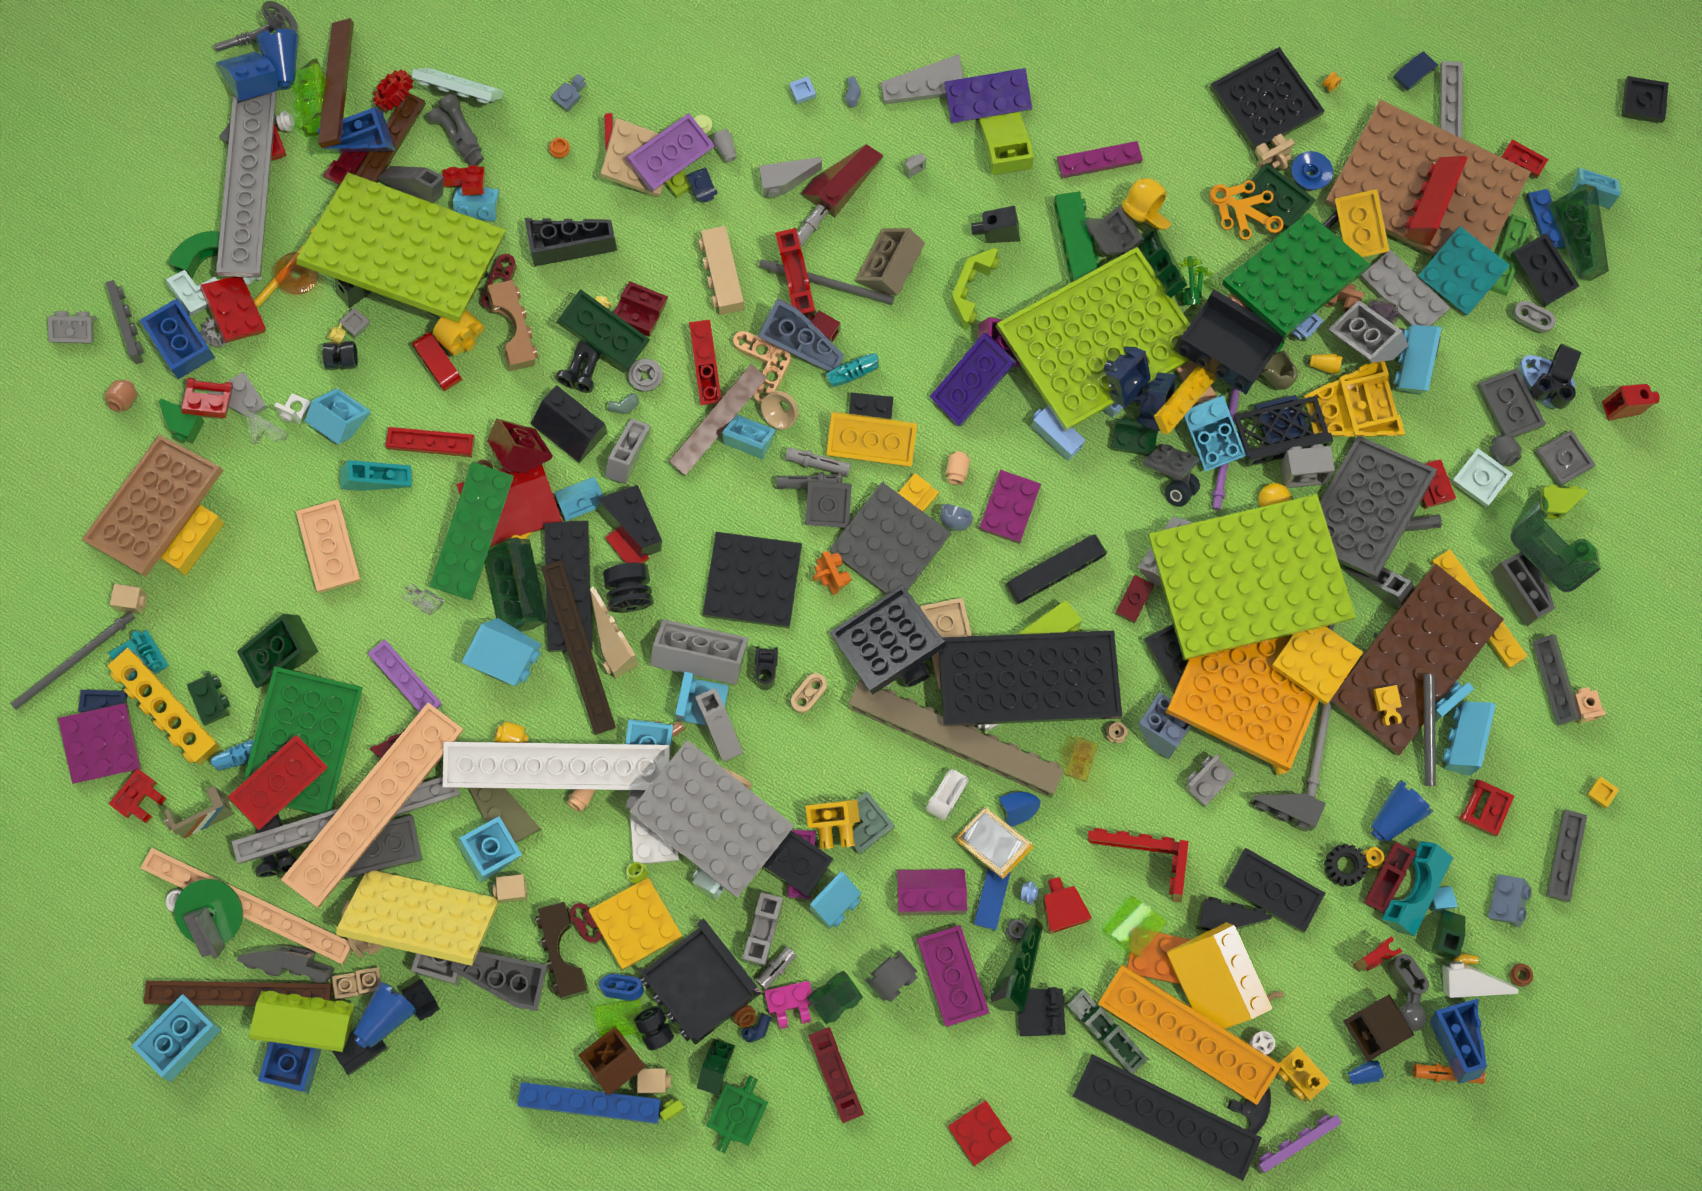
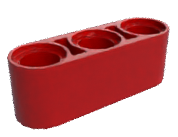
[411,331,463,392]

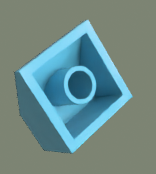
[305,388,371,444]
[457,816,522,883]
[810,871,861,929]

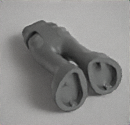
[427,94,484,166]

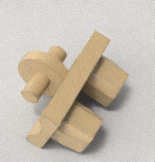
[1255,134,1295,170]

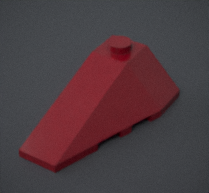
[801,144,883,218]

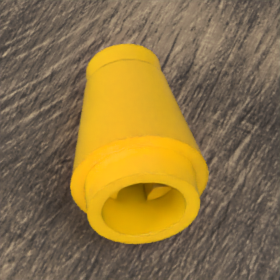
[1310,354,1342,375]

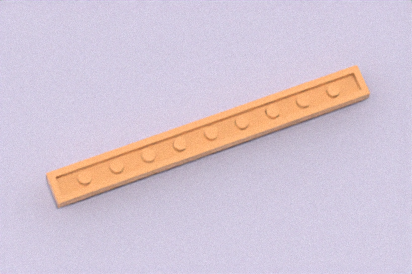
[141,848,352,965]

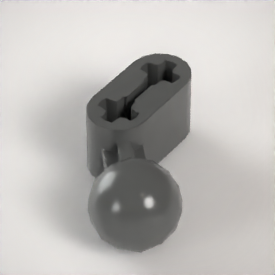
[1388,954,1429,1032]

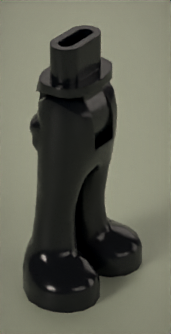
[555,340,601,393]
[255,814,297,878]

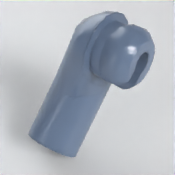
[845,76,861,107]

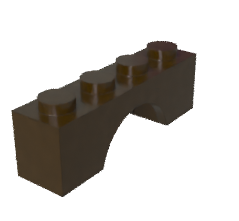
[535,902,589,1000]

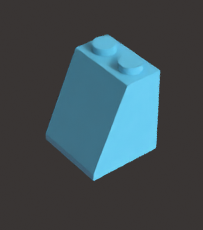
[462,618,542,686]

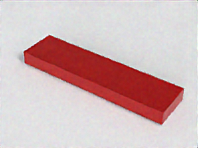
[385,427,475,457]

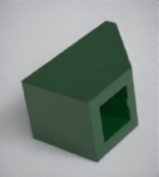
[1431,909,1466,960]
[697,1039,735,1095]

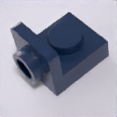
[686,167,718,202]

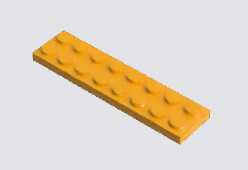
[1098,964,1282,1105]

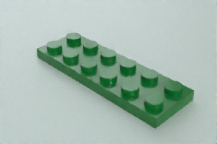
[429,462,514,600]

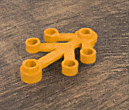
[1209,180,1283,241]

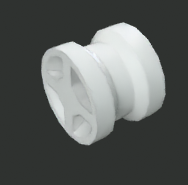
[1249,1031,1275,1055]

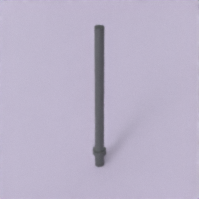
[759,259,895,305]
[10,611,135,710]

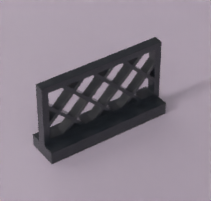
[1234,396,1333,467]

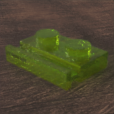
[594,998,642,1038]

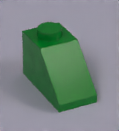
[159,399,205,444]

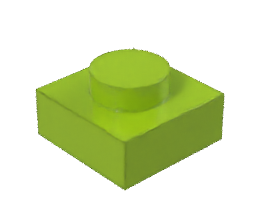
[665,170,691,198]
[660,1099,685,1122]

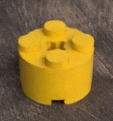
[433,309,485,356]

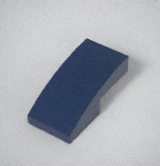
[1393,51,1438,91]

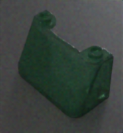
[1510,490,1601,592]

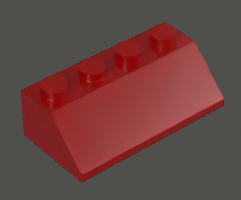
[1404,156,1468,246]

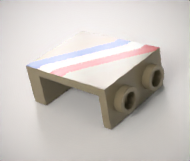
[164,786,234,839]

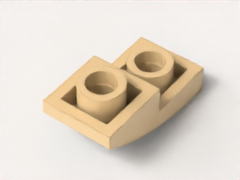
[331,967,381,1000]

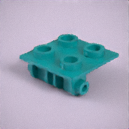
[109,630,169,681]

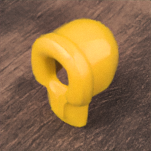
[1122,178,1171,230]

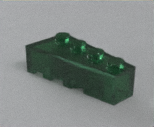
[1549,184,1609,281]

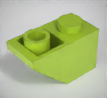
[1538,485,1588,519]

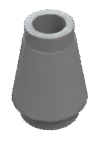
[713,129,737,162]

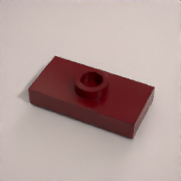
[1115,575,1154,624]

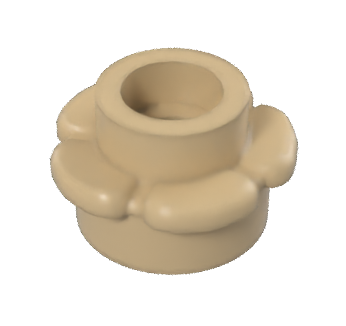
[1106,722,1128,743]

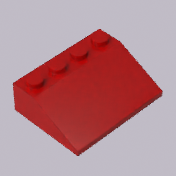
[456,464,562,547]

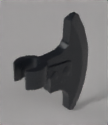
[1227,1087,1271,1134]

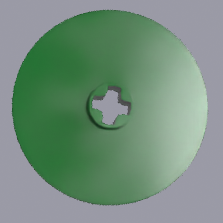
[174,879,243,943]

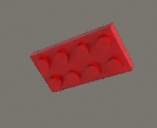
[227,735,328,831]

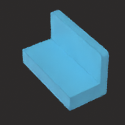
[554,477,603,521]

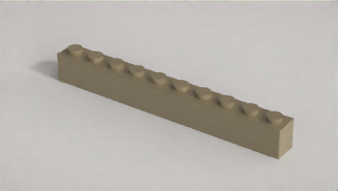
[848,680,1064,798]

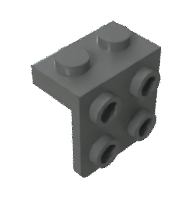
[1085,206,1144,255]

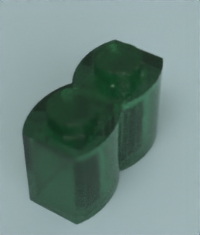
[807,971,863,1024]

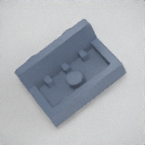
[1488,874,1532,928]

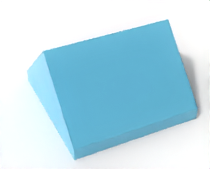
[1570,168,1621,209]
[723,415,776,460]

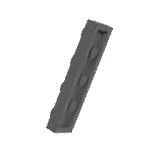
[106,280,145,364]
[1532,634,1581,725]
[1546,809,1587,903]

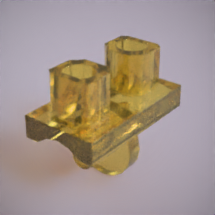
[1065,737,1099,782]

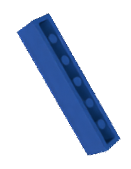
[517,1082,662,1125]

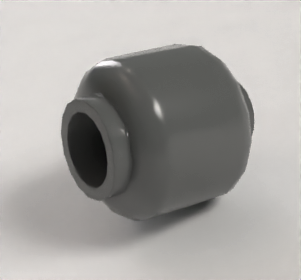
[1489,434,1522,467]

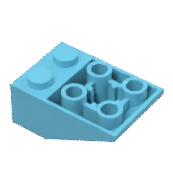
[1183,395,1246,472]

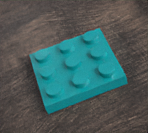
[1418,226,1510,315]

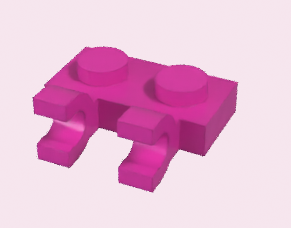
[765,981,814,1029]

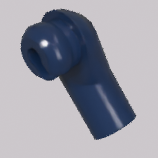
[742,1014,772,1043]

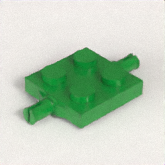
[706,1076,768,1153]

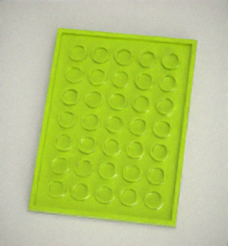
[296,173,506,323]
[996,247,1191,431]
[1148,494,1356,660]

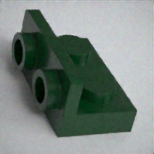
[1111,418,1158,456]
[187,671,231,726]

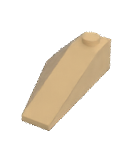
[590,587,639,679]

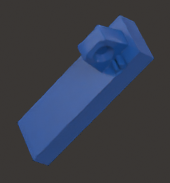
[974,868,1011,931]

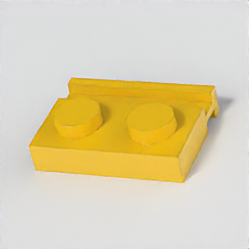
[898,473,939,512]

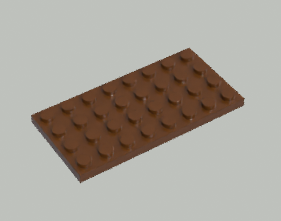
[1330,563,1504,756]

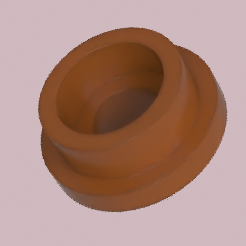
[1510,963,1533,987]
[733,1005,756,1028]

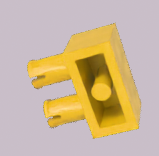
[806,799,860,849]
[1277,1046,1330,1102]

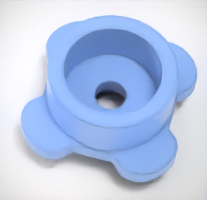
[1021,881,1038,905]

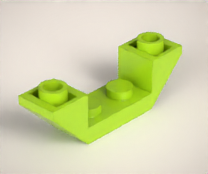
[951,248,1000,330]

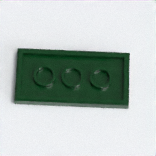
[556,289,650,373]

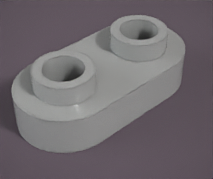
[1513,301,1556,333]

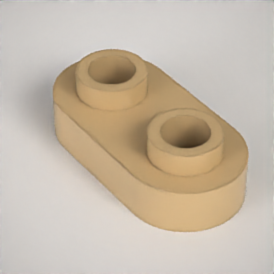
[791,673,827,714]

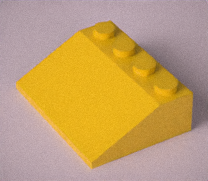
[1166,922,1272,1029]

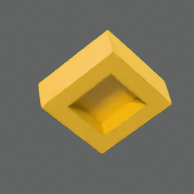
[1586,776,1619,809]

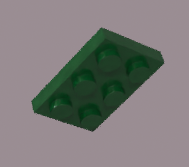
[1240,163,1316,229]

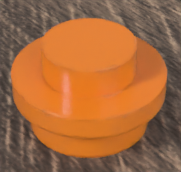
[549,138,570,158]

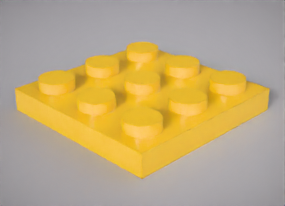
[1271,627,1363,705]
[588,878,682,971]

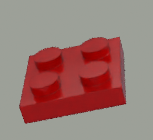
[948,1100,1012,1166]

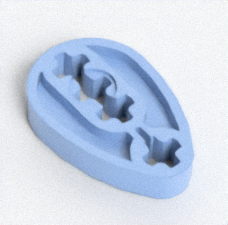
[1519,355,1575,408]

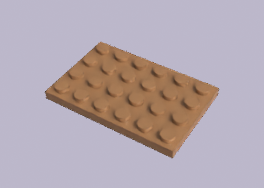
[82,434,224,577]

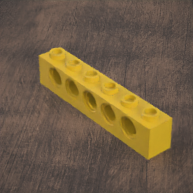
[107,648,221,765]

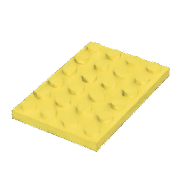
[336,871,499,966]

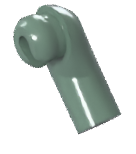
[608,393,639,414]

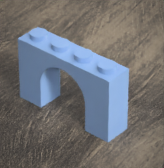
[1031,403,1123,461]

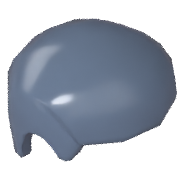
[940,504,973,531]

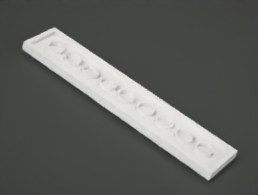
[443,742,670,790]

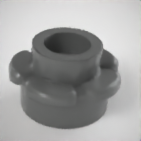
[1006,919,1027,942]

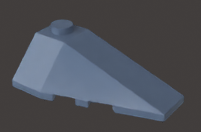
[758,298,844,372]

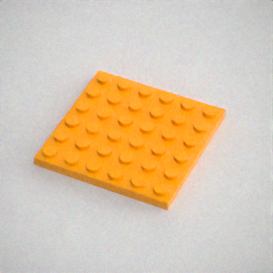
[1165,636,1318,772]

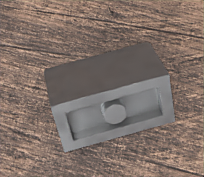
[183,907,226,958]

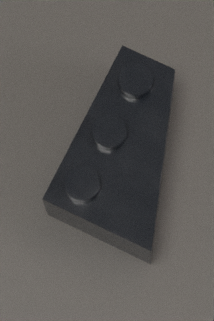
[596,485,662,558]

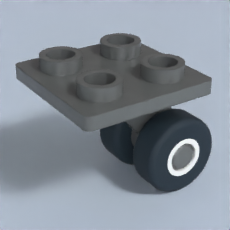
[1143,444,1200,507]

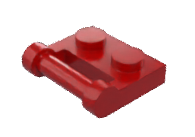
[181,378,233,419]
[1459,779,1514,837]

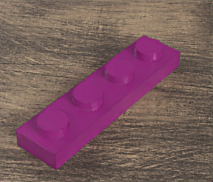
[1057,141,1143,179]

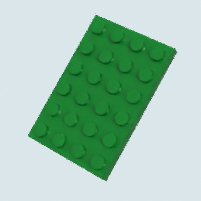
[1222,213,1370,338]
[243,666,363,815]

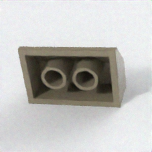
[855,228,925,295]

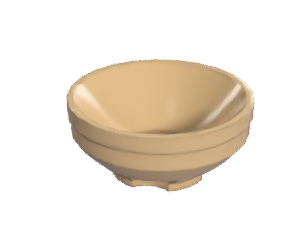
[761,391,799,429]

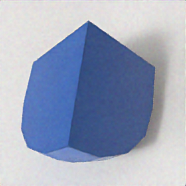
[999,792,1041,827]

